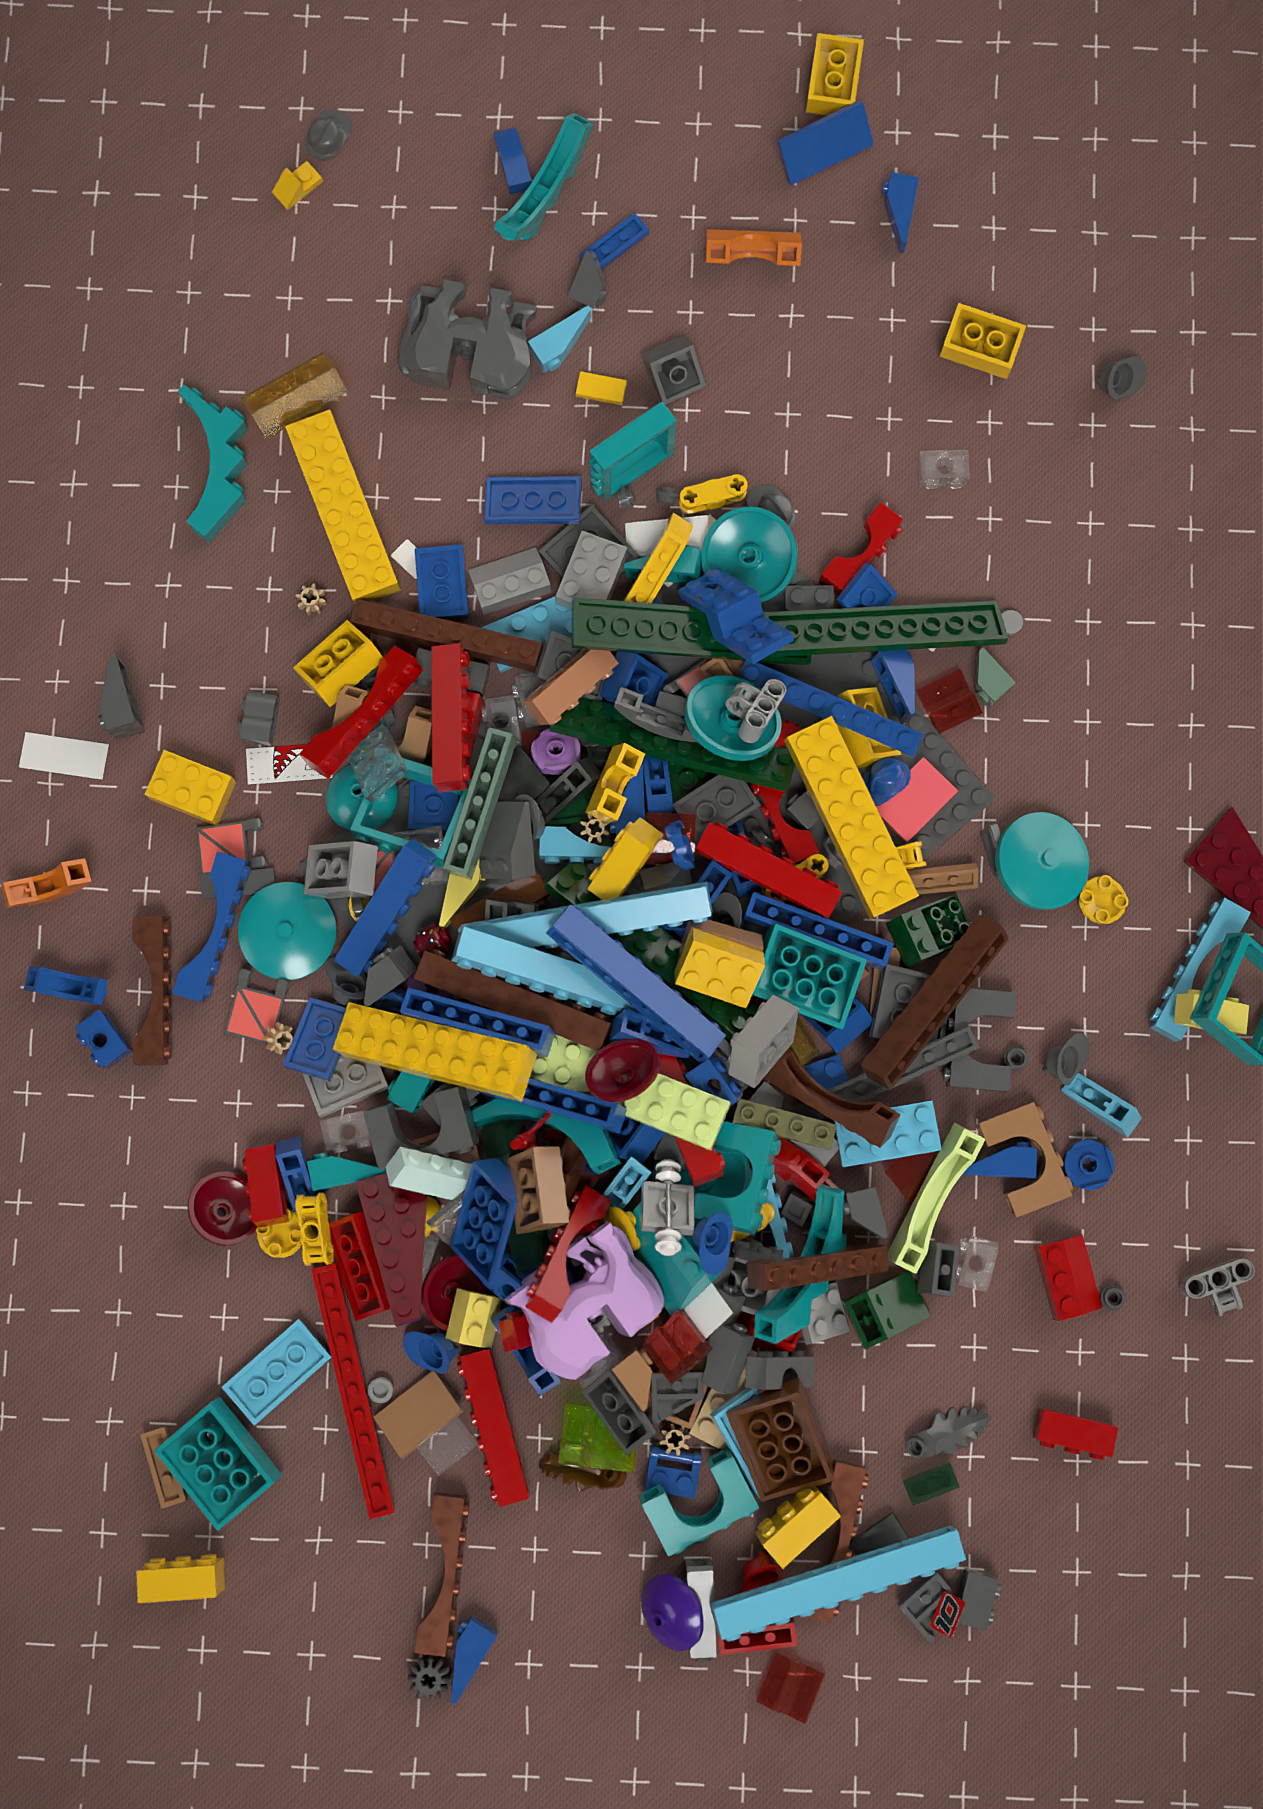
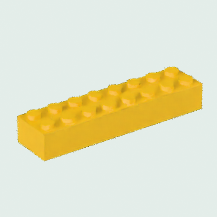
[285,410,401,605]
[784,716,919,919]
[333,1002,537,1102]

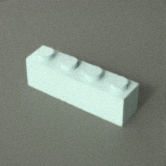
[385,1147,472,1202]

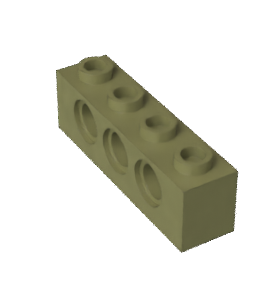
[732,1099,837,1150]

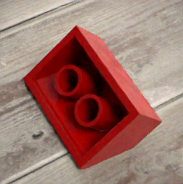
[1034,1234,1102,1321]

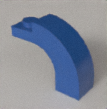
[24,966,108,1005]
[491,1305,561,1396]

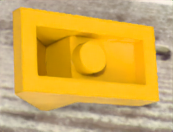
[272,161,323,211]

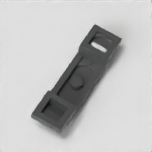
[614,687,698,742]

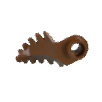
[539,1446,627,1491]

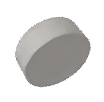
[1002,610,1023,636]
[368,1377,394,1403]

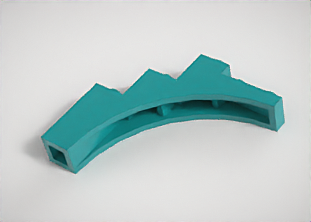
[494,113,594,241]
[178,385,248,543]
[470,1097,621,1174]
[754,1185,847,1344]

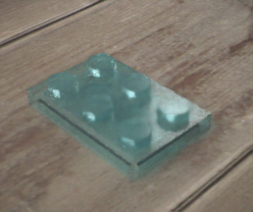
[347,724,408,804]

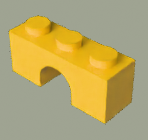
[585,743,645,823]

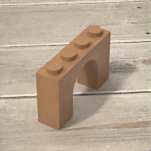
[332,684,432,765]
[975,1102,1073,1218]

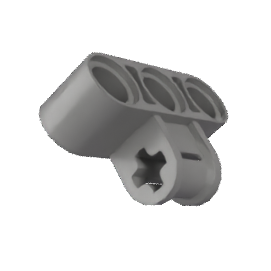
[726,679,786,743]
[1179,1258,1255,1317]

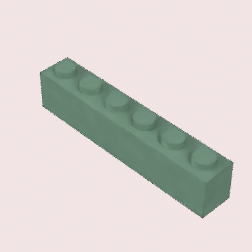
[443,727,517,880]

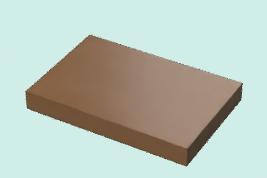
[373,1371,463,1459]

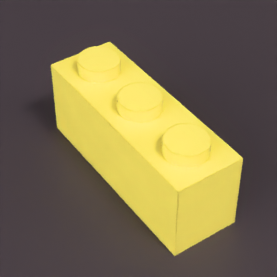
[1174,989,1249,1035]

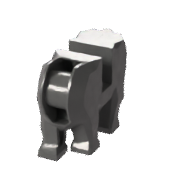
[398,279,537,399]

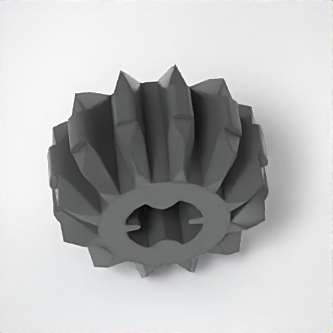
[407,1655,452,1702]

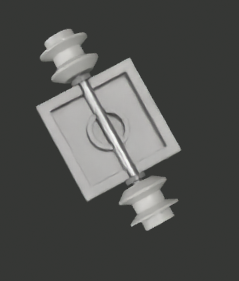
[641,1159,694,1256]

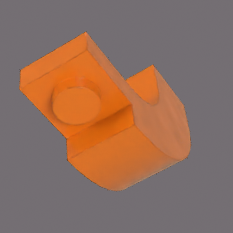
[1,858,91,908]

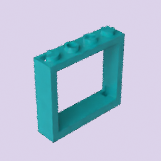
[589,401,677,501]
[350,752,472,868]
[1190,932,1263,1065]

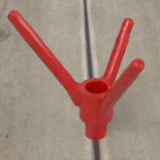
[510,1113,552,1150]

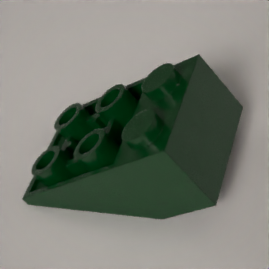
[886,894,970,968]
[842,1271,931,1349]

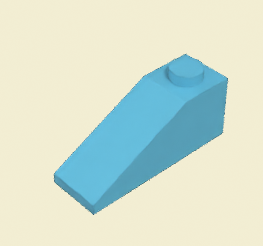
[528,305,591,373]
[1061,1073,1142,1138]
[603,1157,651,1210]

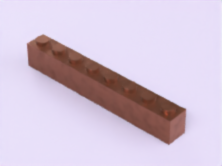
[350,599,543,672]
[860,915,1009,1090]
[414,949,612,1051]

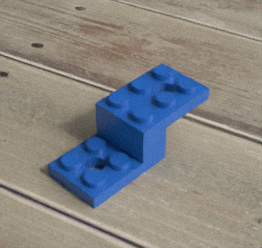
[678,568,794,664]

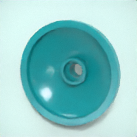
[326,762,398,831]

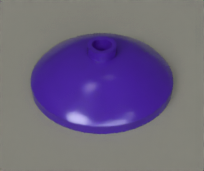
[641,1574,704,1651]

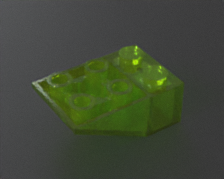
[558,1403,637,1472]

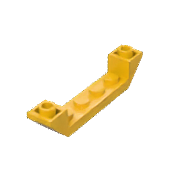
[623,513,693,603]

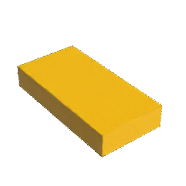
[576,371,627,405]

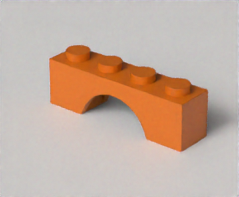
[706,229,802,266]

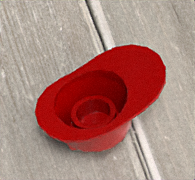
[739,1551,784,1594]

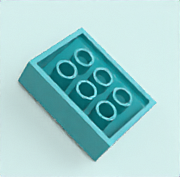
[752,924,867,1030]
[633,1203,725,1319]
[154,1397,283,1531]

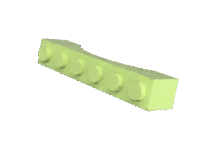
[887,1123,985,1274]

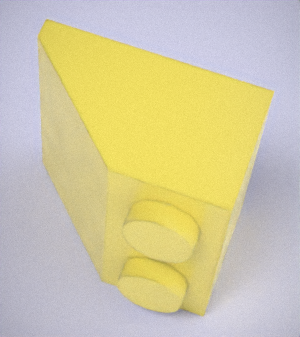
[446,1288,503,1348]

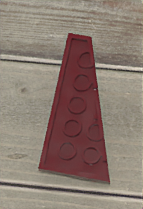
[1184,807,1263,930]
[355,1173,427,1327]

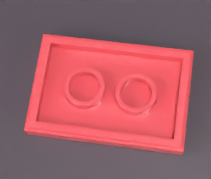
[876,757,958,843]

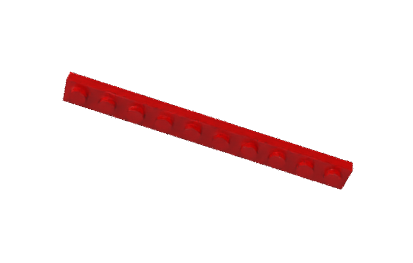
[311,1263,395,1520]

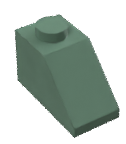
[974,648,1016,707]

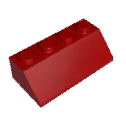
[329,1211,390,1321]

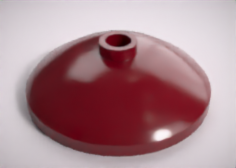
[585,1038,660,1102]
[187,1171,258,1246]
[422,1255,492,1331]

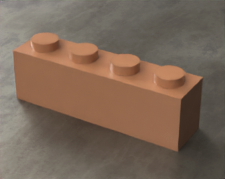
[523,649,619,726]

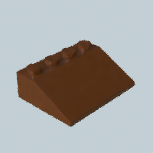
[726,1378,834,1502]

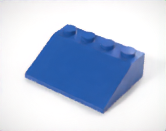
[450,1158,518,1289]

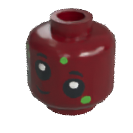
[413,923,452,958]

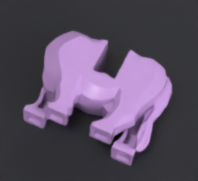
[505,1222,665,1380]

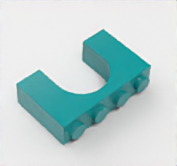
[694,1121,781,1235]
[638,1447,759,1556]

